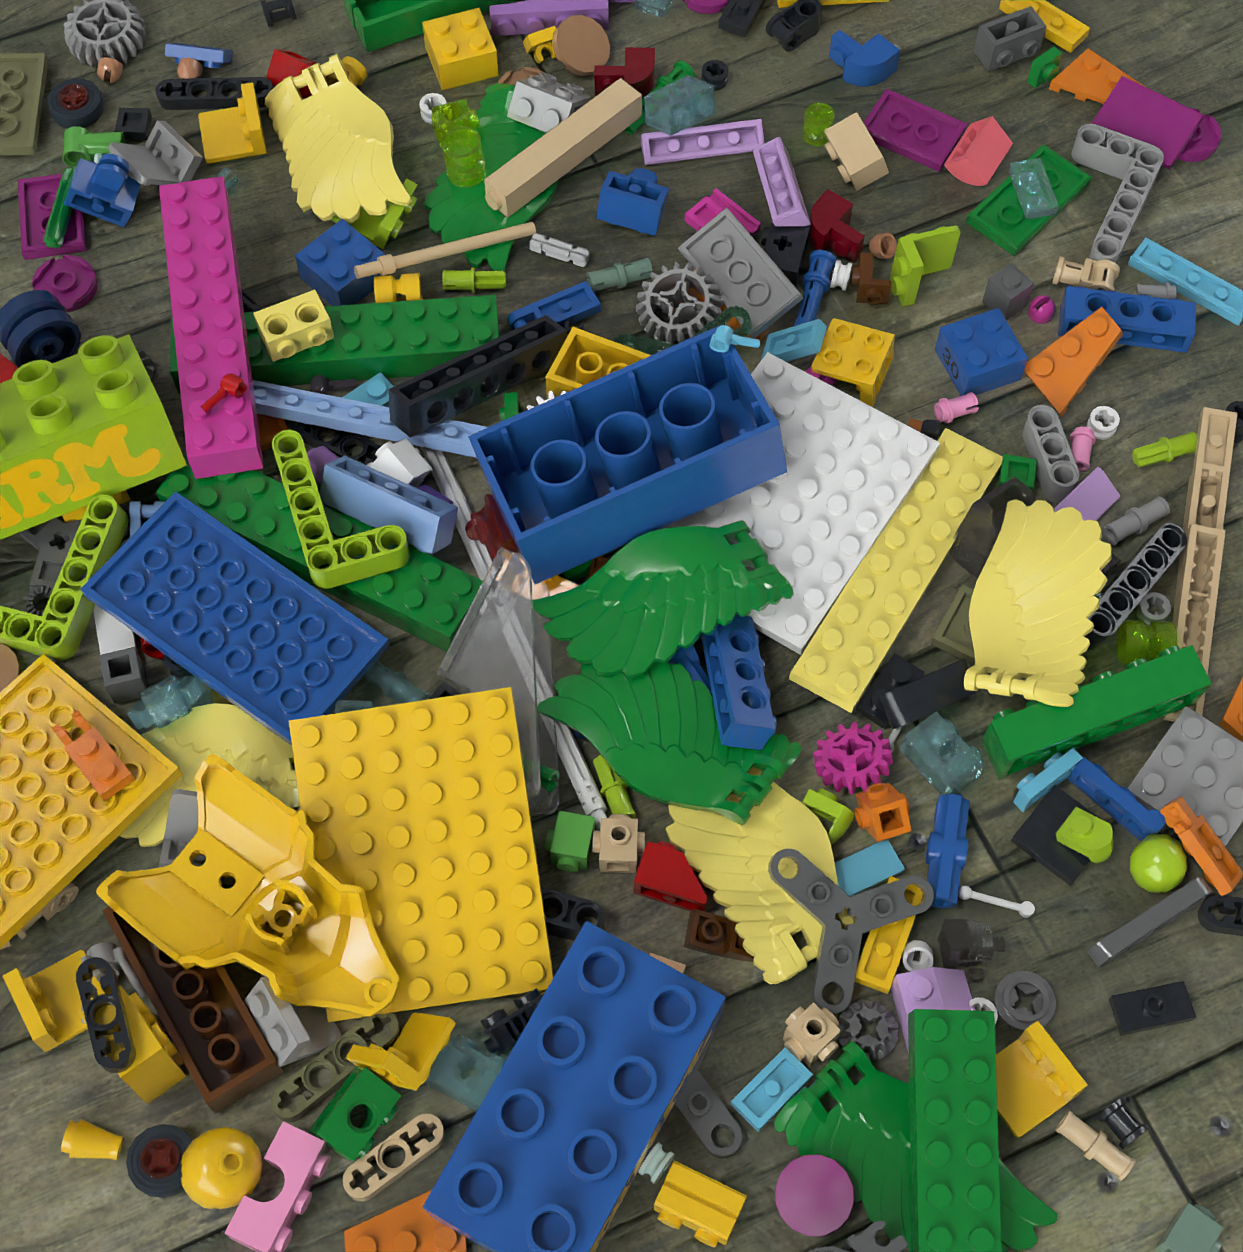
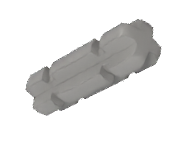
[529,233,590,267]

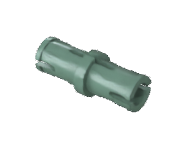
[586,258,653,292]

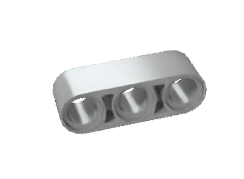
[1022,405,1079,503]

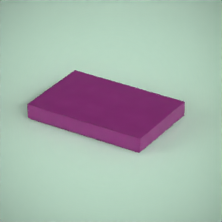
[1091,76,1203,170]
[863,89,967,172]
[17,174,87,260]

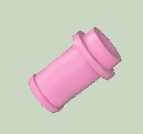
[934,392,979,424]
[1069,427,1097,471]

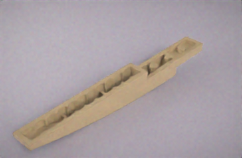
[1164,407,1237,722]

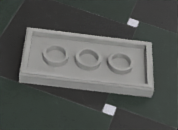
[678,208,803,339]

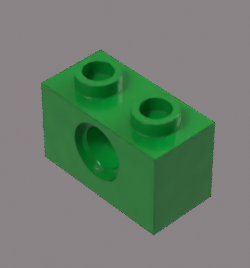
[308,1066,401,1162]

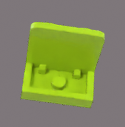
[331,178,418,249]
[890,225,961,307]

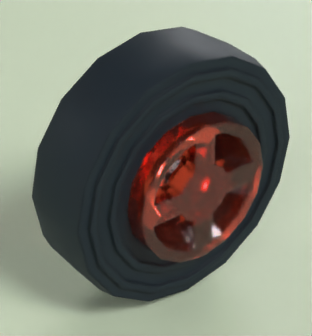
[47,78,104,128]
[126,1124,193,1198]

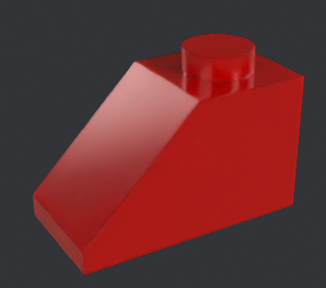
[633,841,707,912]

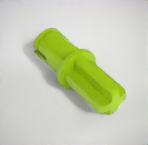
[442,267,506,293]
[1132,431,1197,467]
[593,755,636,819]

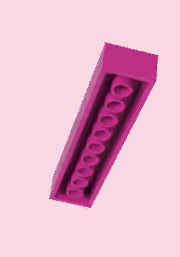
[159,176,263,479]

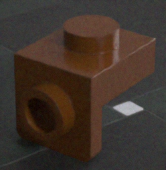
[851,252,892,305]

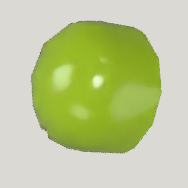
[1129,834,1187,894]

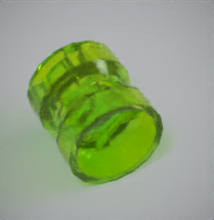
[802,102,835,147]

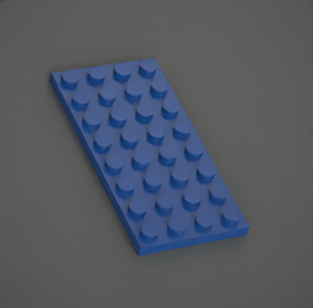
[80,491,390,746]

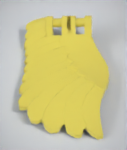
[265,54,412,223]
[964,499,1112,707]
[119,703,300,847]
[666,767,853,984]

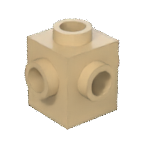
[593,814,645,873]
[783,1003,841,1068]

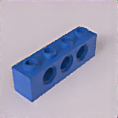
[1058,286,1196,353]
[701,614,777,750]

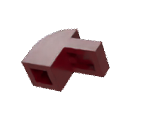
[594,47,655,99]
[809,189,865,263]

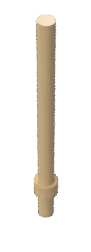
[354,222,536,279]

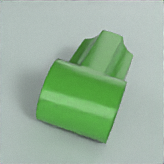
[62,126,125,168]

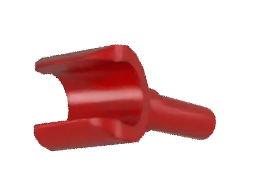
[200,373,247,413]

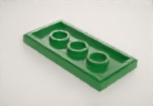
[965,144,1092,257]

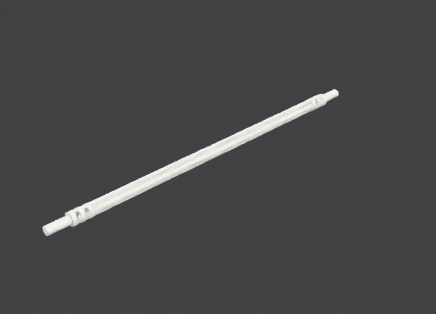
[420,446,617,840]

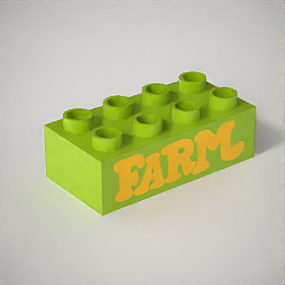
[0,334,187,540]

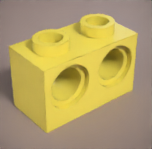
[253,289,334,362]

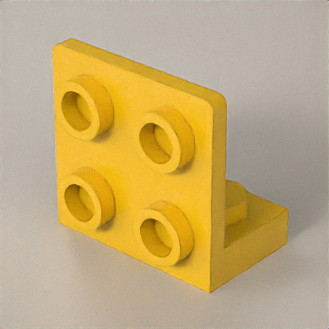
[198,82,267,163]
[811,318,895,407]
[2,950,105,1052]
[346,1012,456,1091]
[996,1021,1088,1138]

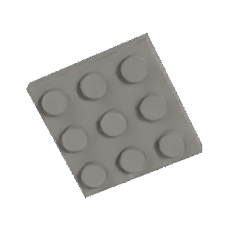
[1127,706,1243,847]

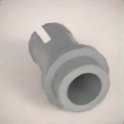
[1134,282,1177,299]

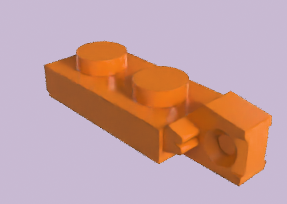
[1160,796,1243,896]

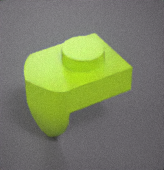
[803,789,855,845]
[1056,807,1114,863]

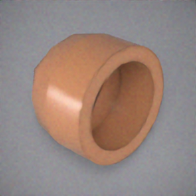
[97,57,123,84]
[177,58,203,79]
[869,233,897,259]

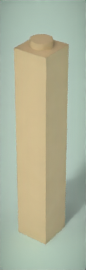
[484,78,642,218]

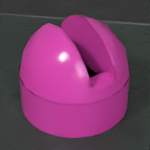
[1028,295,1055,324]

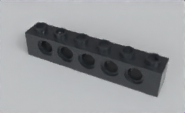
[389,315,567,438]

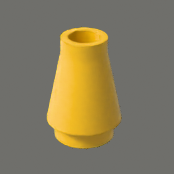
[61,1119,124,1160]

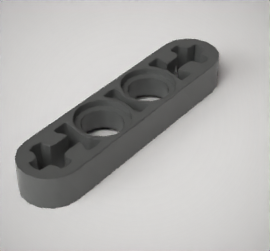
[1087,876,1214,968]

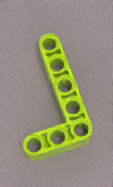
[272,430,410,589]
[0,494,129,661]

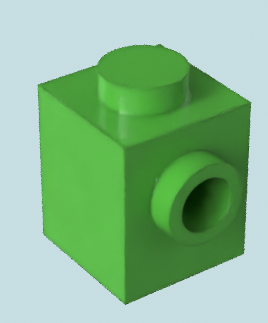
[545,811,596,872]

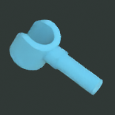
[710,325,760,352]

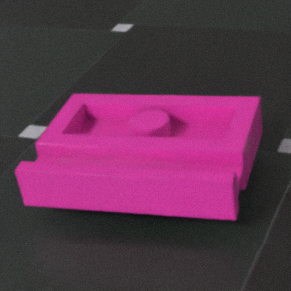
[684,188,761,236]

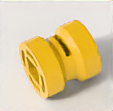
[326,56,368,86]

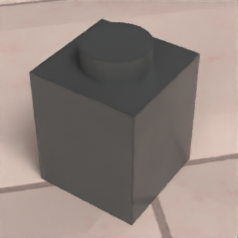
[982,263,1034,320]
[99,647,150,704]

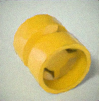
[374,273,423,303]

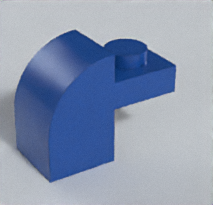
[829,30,900,87]

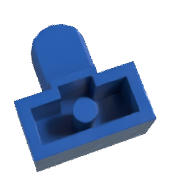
[64,154,140,228]
[596,168,669,236]

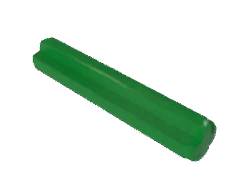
[43,167,75,249]

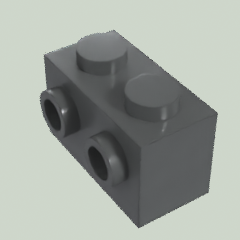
[974,6,1047,71]

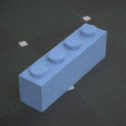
[320,456,458,554]

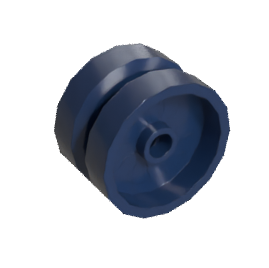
[0,290,81,368]

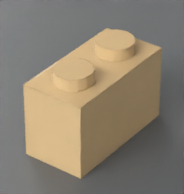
[824,112,889,191]

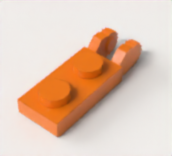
[52,710,135,802]

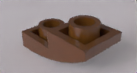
[684,909,754,962]

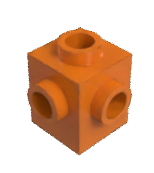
[854,783,912,842]

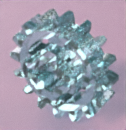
[127,675,205,729]

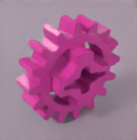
[813,722,893,794]

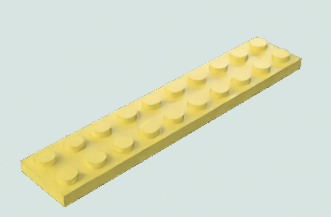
[789,428,1002,713]

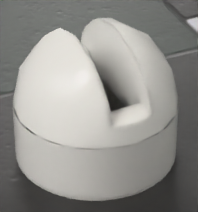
[903,940,933,972]

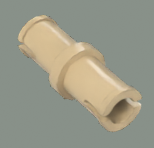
[1055,1110,1136,1181]

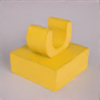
[523,26,556,64]

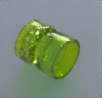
[441,127,487,187]
[1117,620,1177,665]

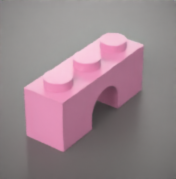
[225,1122,331,1252]

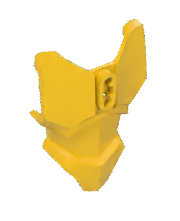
[96,754,400,1017]

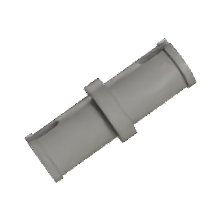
[1103,496,1170,545]

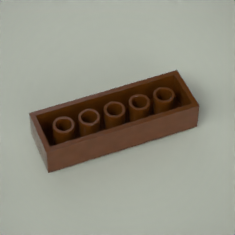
[102,907,284,1114]

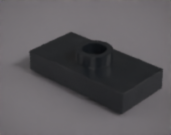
[1109,981,1196,1036]

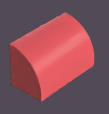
[944,116,1013,186]

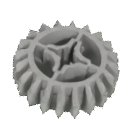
[64,0,146,68]
[636,261,723,347]

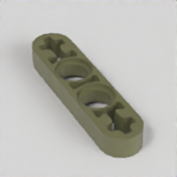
[271,1013,400,1123]

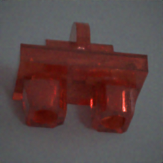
[465,494,519,563]

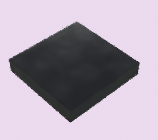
[1011,785,1115,886]

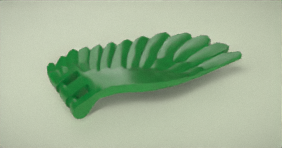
[424,83,559,272]
[531,520,794,678]
[537,661,801,825]
[774,1041,1057,1252]

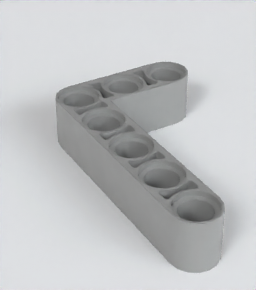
[1071,123,1164,275]

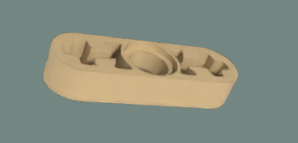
[343,1113,445,1202]

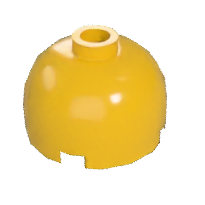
[181,1127,263,1209]

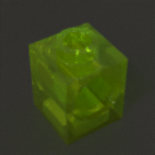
[431,98,480,150]

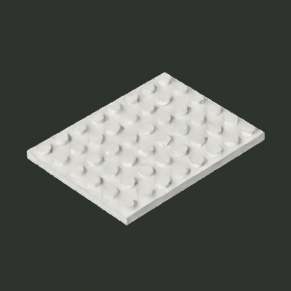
[659,352,940,655]

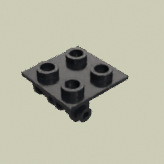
[476,988,546,1055]

